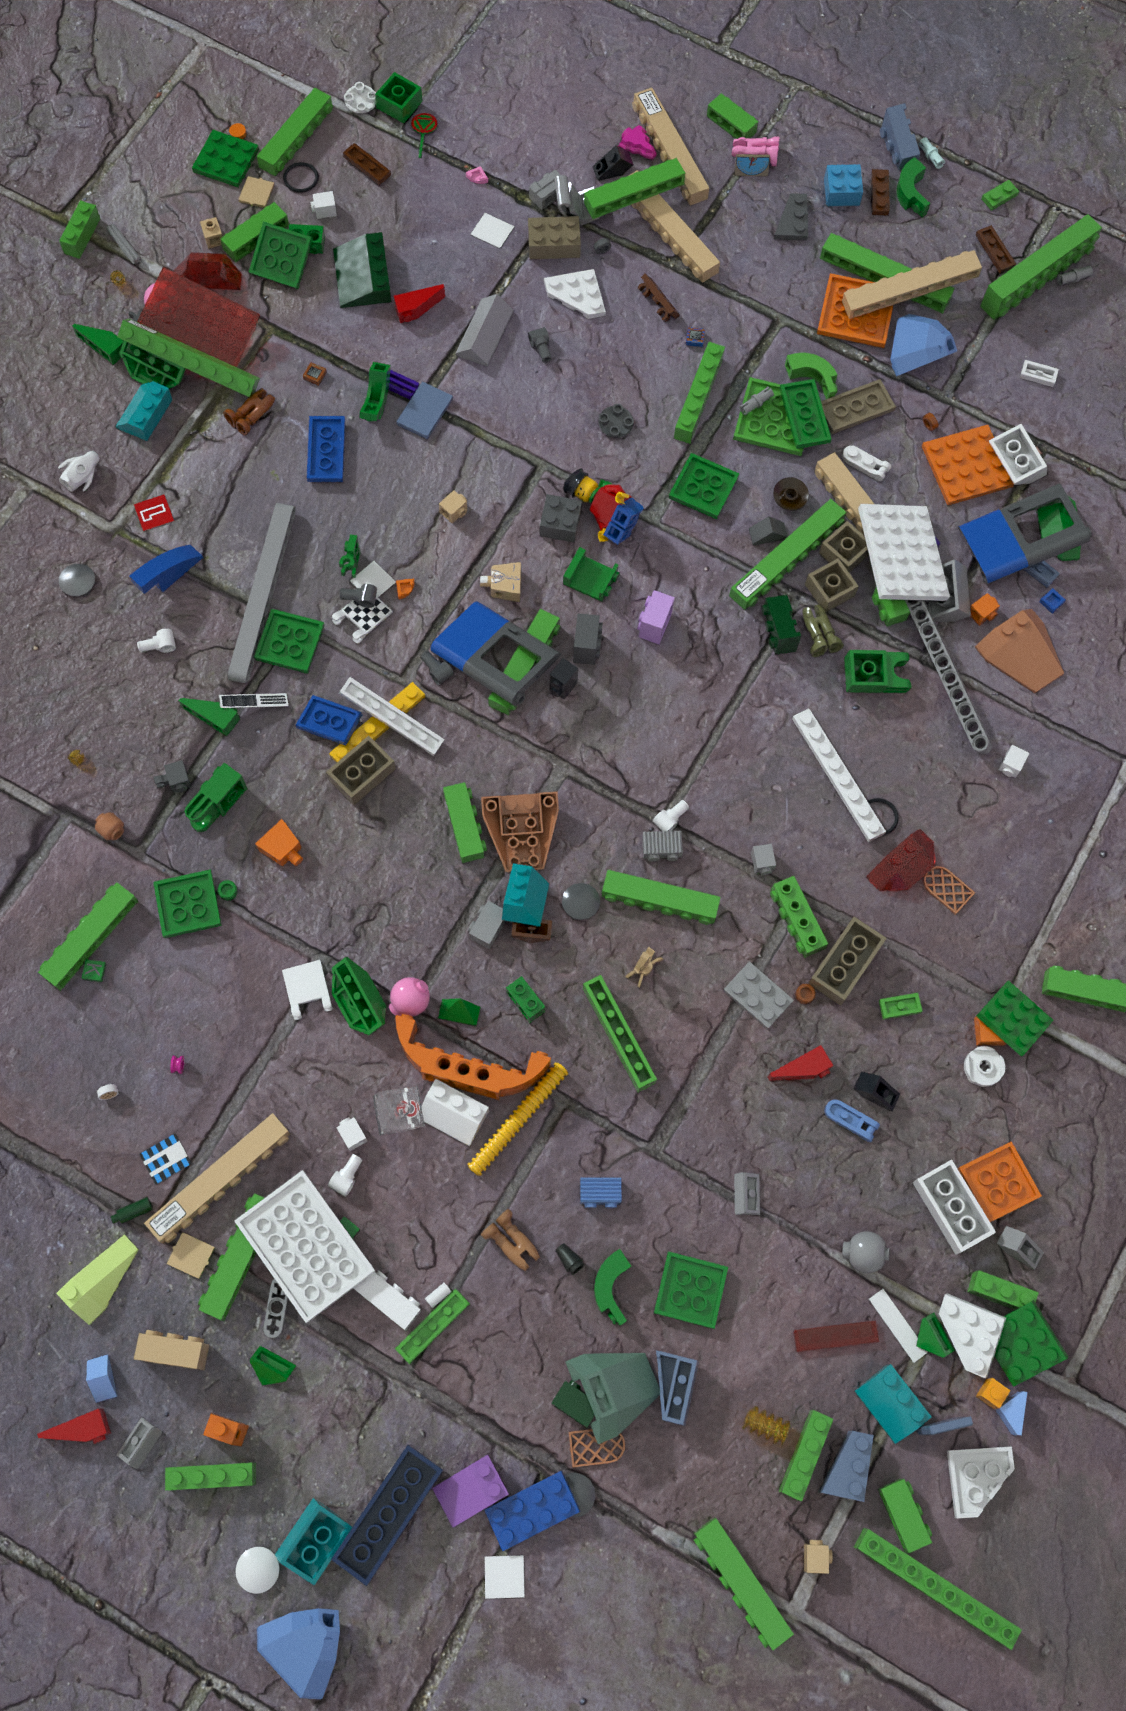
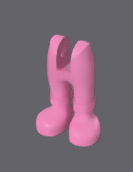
[731,136,780,167]

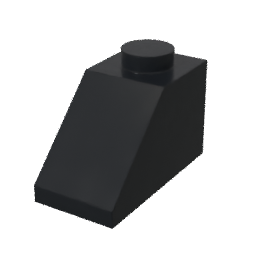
[854,1071,900,1112]

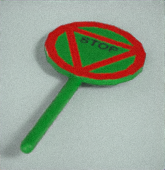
[411,113,438,158]

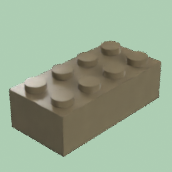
[808,917,887,1006]

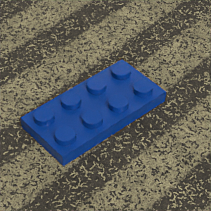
[307,416,345,482]
[484,1470,580,1551]

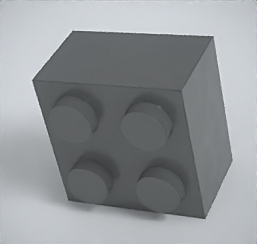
[540,494,582,543]
[573,613,603,665]

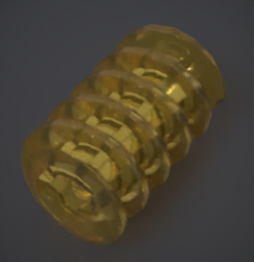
[742,1406,790,1447]

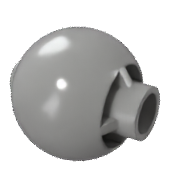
[842,1231,890,1273]

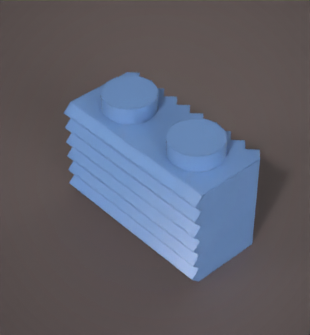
[580,1178,622,1208]

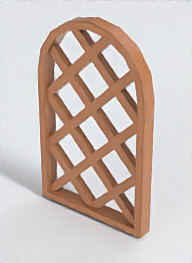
[923,866,975,915]
[569,1429,625,1468]

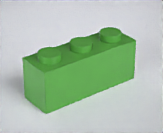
[706,93,758,139]
[59,200,101,259]
[967,1270,1039,1310]
[877,1479,932,1553]

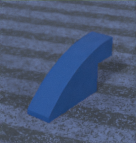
[129,545,203,594]

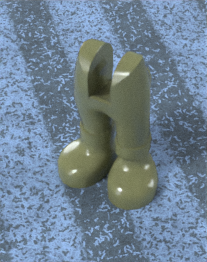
[803,604,844,657]

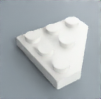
[544,269,606,319]
[939,1293,1006,1378]
[947,1447,1015,1518]

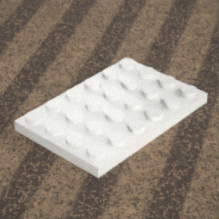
[858,504,950,601]
[235,1170,375,1323]

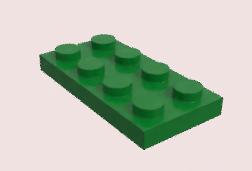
[779,379,832,449]

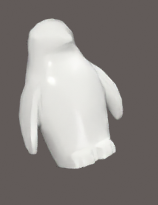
[58,451,100,492]

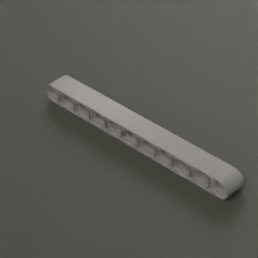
[228,503,296,684]
[905,600,992,755]

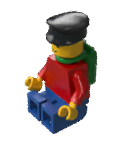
[563,468,644,545]

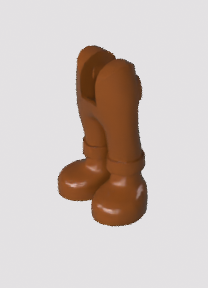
[223,388,275,435]

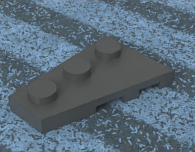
[774,193,808,240]

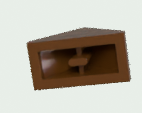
[511,920,552,944]

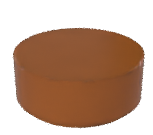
[922,412,939,431]
[795,984,816,1004]

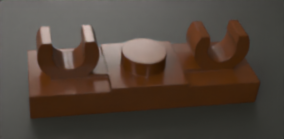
[638,273,680,322]

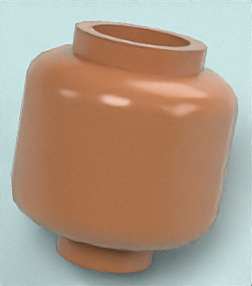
[95,812,124,841]

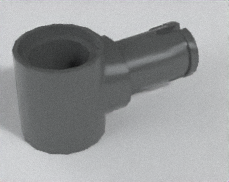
[528,327,552,363]
[340,584,377,608]
[420,650,454,685]

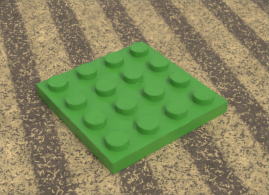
[733,377,804,456]

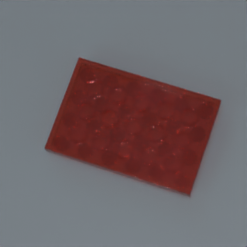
[137,267,260,367]

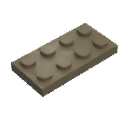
[821,379,896,434]

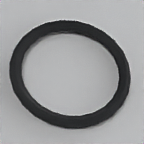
[283,162,319,192]
[867,798,899,836]

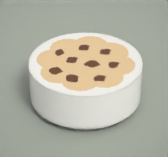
[97,1084,119,1100]

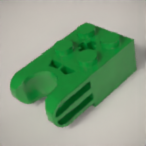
[844,650,912,693]
[185,763,248,832]

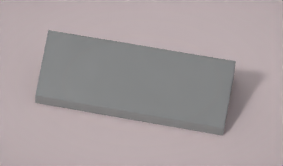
[455,294,514,367]

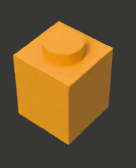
[976,1378,1011,1409]

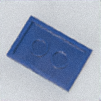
[296,695,363,746]

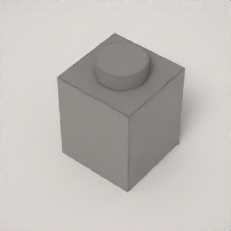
[751,844,776,875]

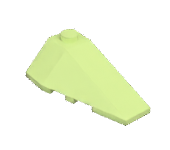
[56,1235,139,1325]

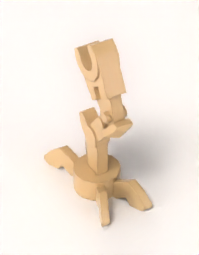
[625,947,664,988]

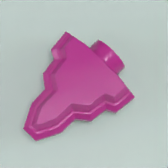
[618,125,657,160]

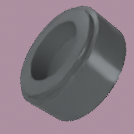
[594,238,612,254]

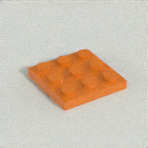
[957,1141,1042,1222]

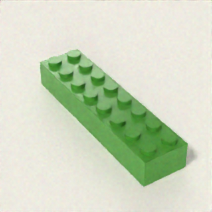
[980,214,1102,320]

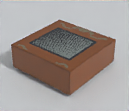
[303,362,327,386]

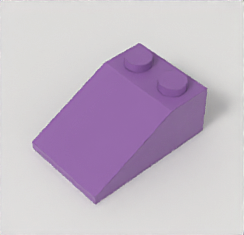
[432,1455,509,1527]

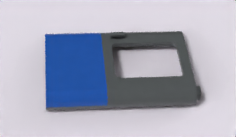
[958,483,1092,585]
[431,601,562,706]

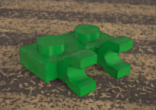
[339,534,361,578]

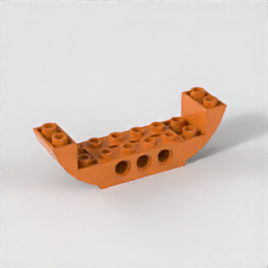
[395,1014,551,1100]

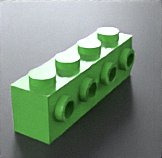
[770,876,828,958]

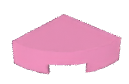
[466,166,488,184]

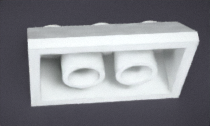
[989,424,1047,485]
[417,1079,489,1147]

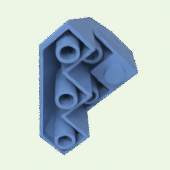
[890,314,957,376]
[257,1608,340,1699]

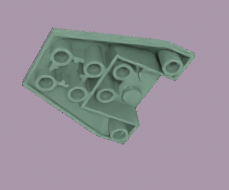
[565,1353,660,1444]

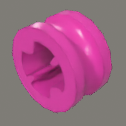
[170,1055,184,1074]

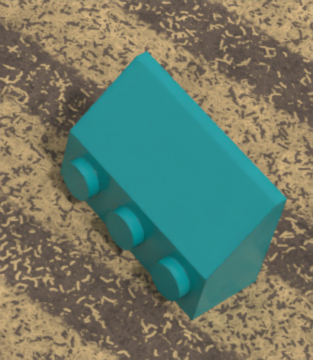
[115,381,173,441]
[502,863,549,926]
[854,1364,932,1444]
[275,1498,352,1585]

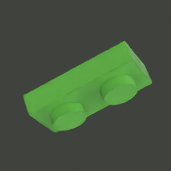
[981,180,1019,211]
[879,993,923,1020]

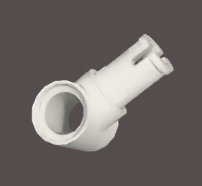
[137,629,176,653]
[652,800,689,832]
[328,1154,362,1197]

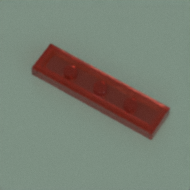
[793,1320,879,1352]

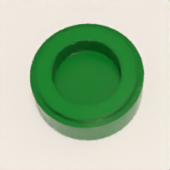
[217,880,238,901]

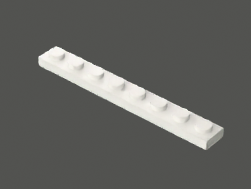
[792,709,886,842]

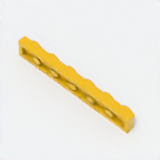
[329,682,425,763]

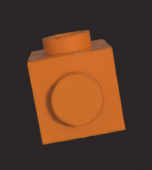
[970,593,1000,626]

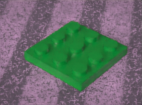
[192,130,259,188]
[249,221,313,289]
[668,453,739,519]
[254,609,325,674]
[153,869,222,938]
[976,980,1054,1057]
[653,1251,728,1329]
[994,1300,1068,1387]

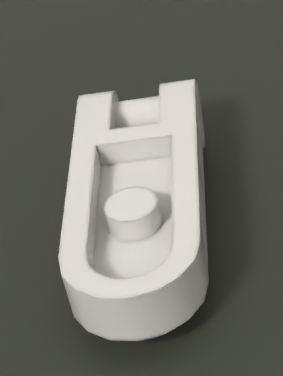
[842,446,891,482]

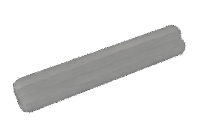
[107,224,141,265]

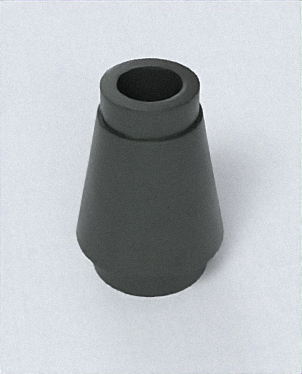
[555,1243,585,1275]

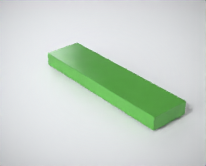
[395,1289,470,1364]

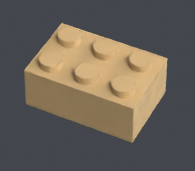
[134,1330,209,1370]

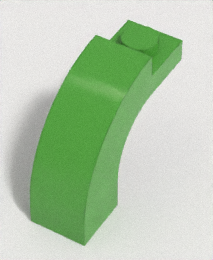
[785,353,837,399]

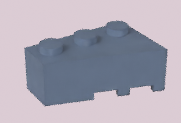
[880,103,920,170]
[656,1350,699,1426]
[818,1431,874,1502]

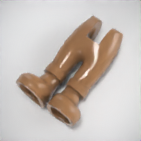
[480,1208,540,1271]

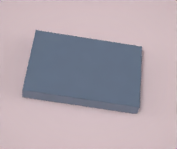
[397,381,453,440]
[917,1416,973,1435]

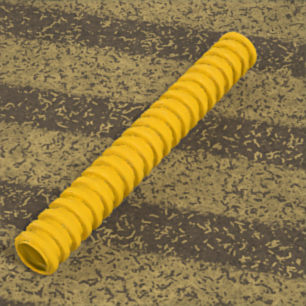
[467,1062,568,1176]

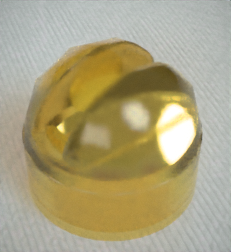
[110,270,125,286]
[67,750,85,766]

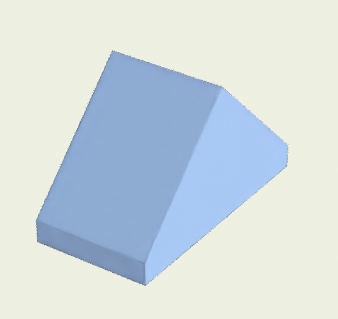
[86,1355,118,1403]
[995,1391,1027,1436]

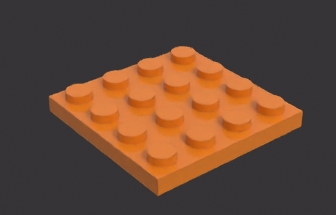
[817,273,893,348]
[922,425,1014,506]

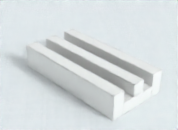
[1019,360,1059,387]

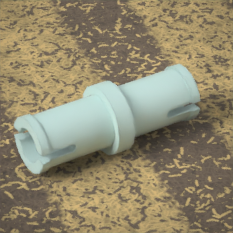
[918,137,945,169]

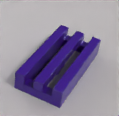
[388,370,420,400]

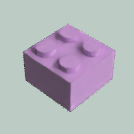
[637,590,675,645]

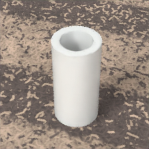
[425,1283,452,1308]

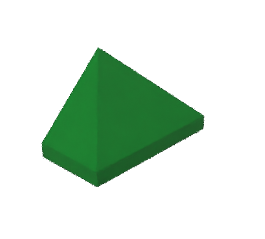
[438,998,481,1027]
[916,1312,955,1358]
[250,1346,296,1386]

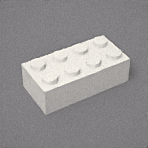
[912,1160,996,1255]

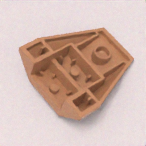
[975,609,1064,693]

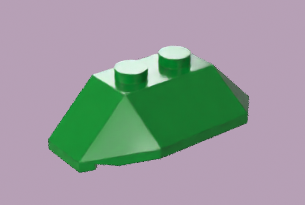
[119,341,186,389]
[1036,496,1081,561]
[332,957,386,1035]

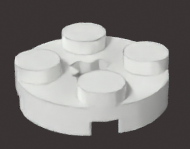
[964,1046,1005,1087]

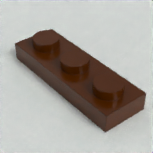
[343,143,391,185]
[871,169,890,216]
[976,225,1016,274]

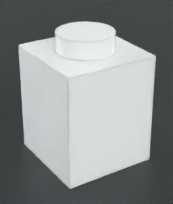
[310,191,337,219]
[998,745,1029,778]
[336,1117,367,1151]

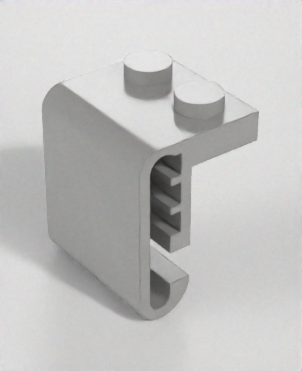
[555,175,600,226]

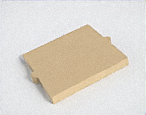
[239,176,274,208]
[167,1232,215,1279]

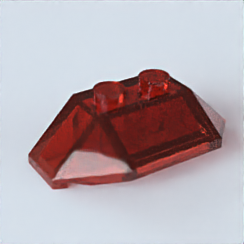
[172,252,242,290]
[866,829,936,891]

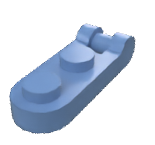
[824,1100,880,1142]

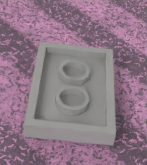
[723,961,794,1030]

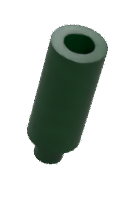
[110,1197,153,1224]

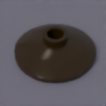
[773,477,809,511]

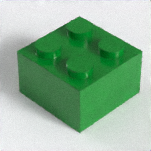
[375,72,423,124]

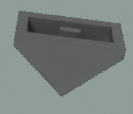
[749,516,788,545]

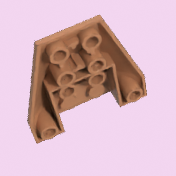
[481,791,559,872]

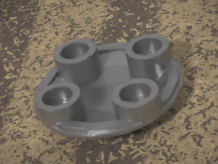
[59,564,95,597]

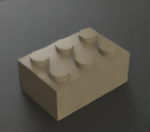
[528,216,581,260]
[326,735,396,806]

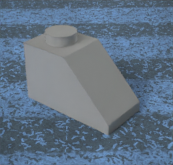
[997,1226,1044,1270]

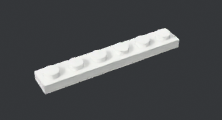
[339,677,444,756]

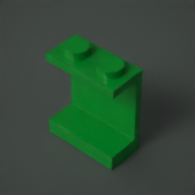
[563,547,620,602]

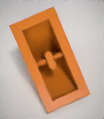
[974,1017,1006,1046]

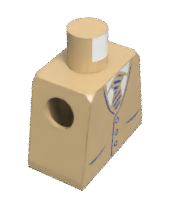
[480,562,521,602]

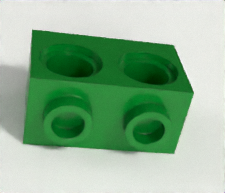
[289,224,325,254]
[506,976,545,1024]

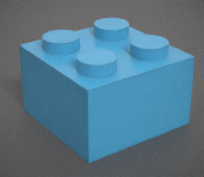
[824,164,863,206]

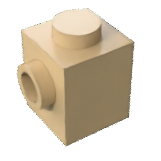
[200,217,223,249]
[439,490,467,523]
[804,1540,833,1574]

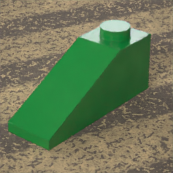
[72,324,124,365]
[178,698,240,737]

